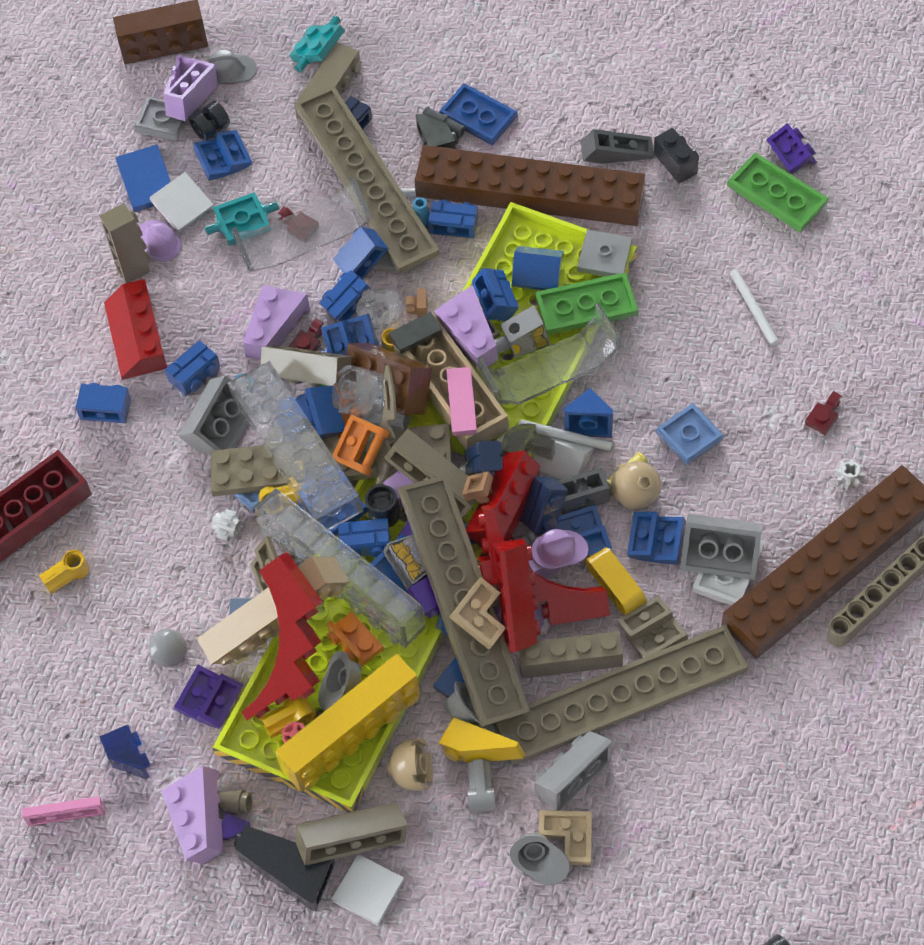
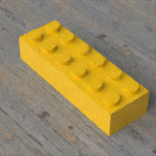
[275,654,420,792]

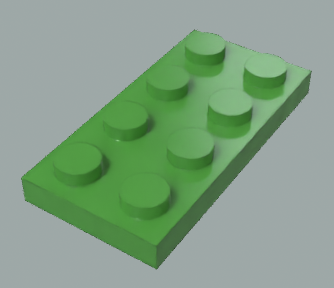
[727,153,828,233]
[535,272,638,335]

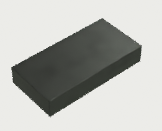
[389,312,443,354]

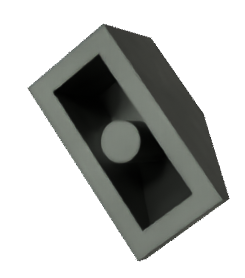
[416,114,458,149]

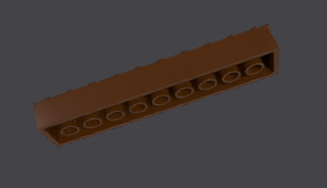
[414,145,645,227]
[721,465,924,660]

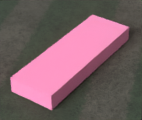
[446,367,477,436]
[22,796,105,826]

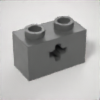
[558,468,610,514]

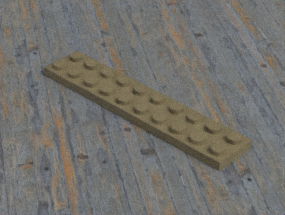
[294,85,440,273]
[211,423,452,497]
[398,475,530,728]
[495,625,748,766]

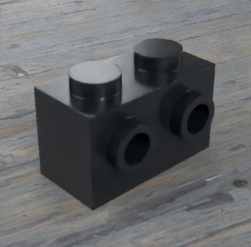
[654,128,699,184]

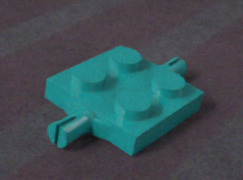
[289,16,345,73]
[204,192,280,246]

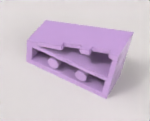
[164,54,218,121]
[243,285,310,360]
[435,285,499,373]
[161,765,223,864]

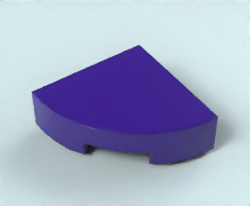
[222,813,251,841]

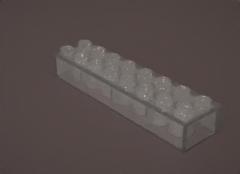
[228,361,363,535]
[255,488,426,648]

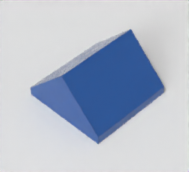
[511,246,564,290]
[305,385,345,440]
[564,388,613,438]

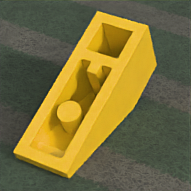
[439,718,525,763]

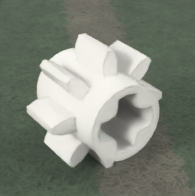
[834,459,865,491]
[212,509,242,541]

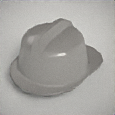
[208,49,257,84]
[318,651,362,711]
[443,681,496,731]
[510,833,570,885]

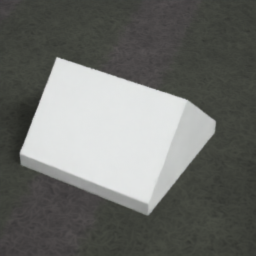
[534,435,595,480]

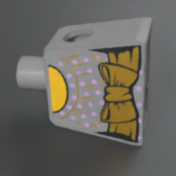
[494,306,550,358]
[383,535,428,590]

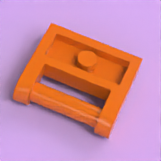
[331,414,390,476]

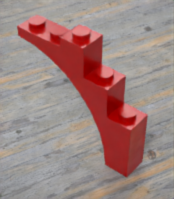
[478,505,610,625]
[241,552,323,721]

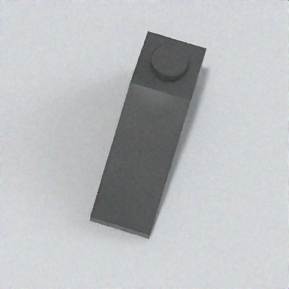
[580,129,654,164]

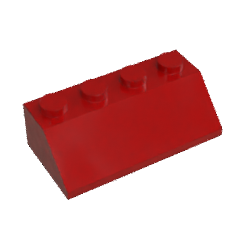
[104,279,167,380]
[466,451,541,548]
[493,539,541,653]

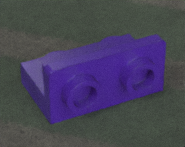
[766,123,817,174]

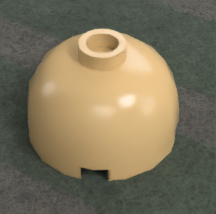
[611,461,661,510]
[387,738,433,791]

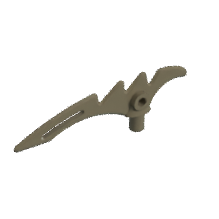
[364,365,396,485]

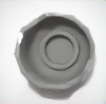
[148,629,187,667]

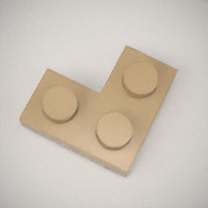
[449,577,506,649]
[539,810,592,866]

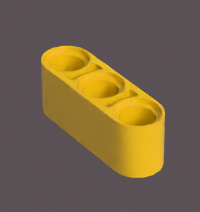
[585,547,647,615]

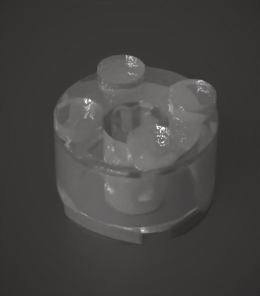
[356,289,405,343]
[332,365,385,419]

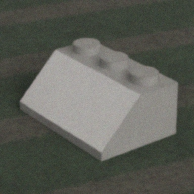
[178,376,259,455]
[680,514,762,580]
[534,731,612,811]

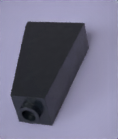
[234,825,335,912]

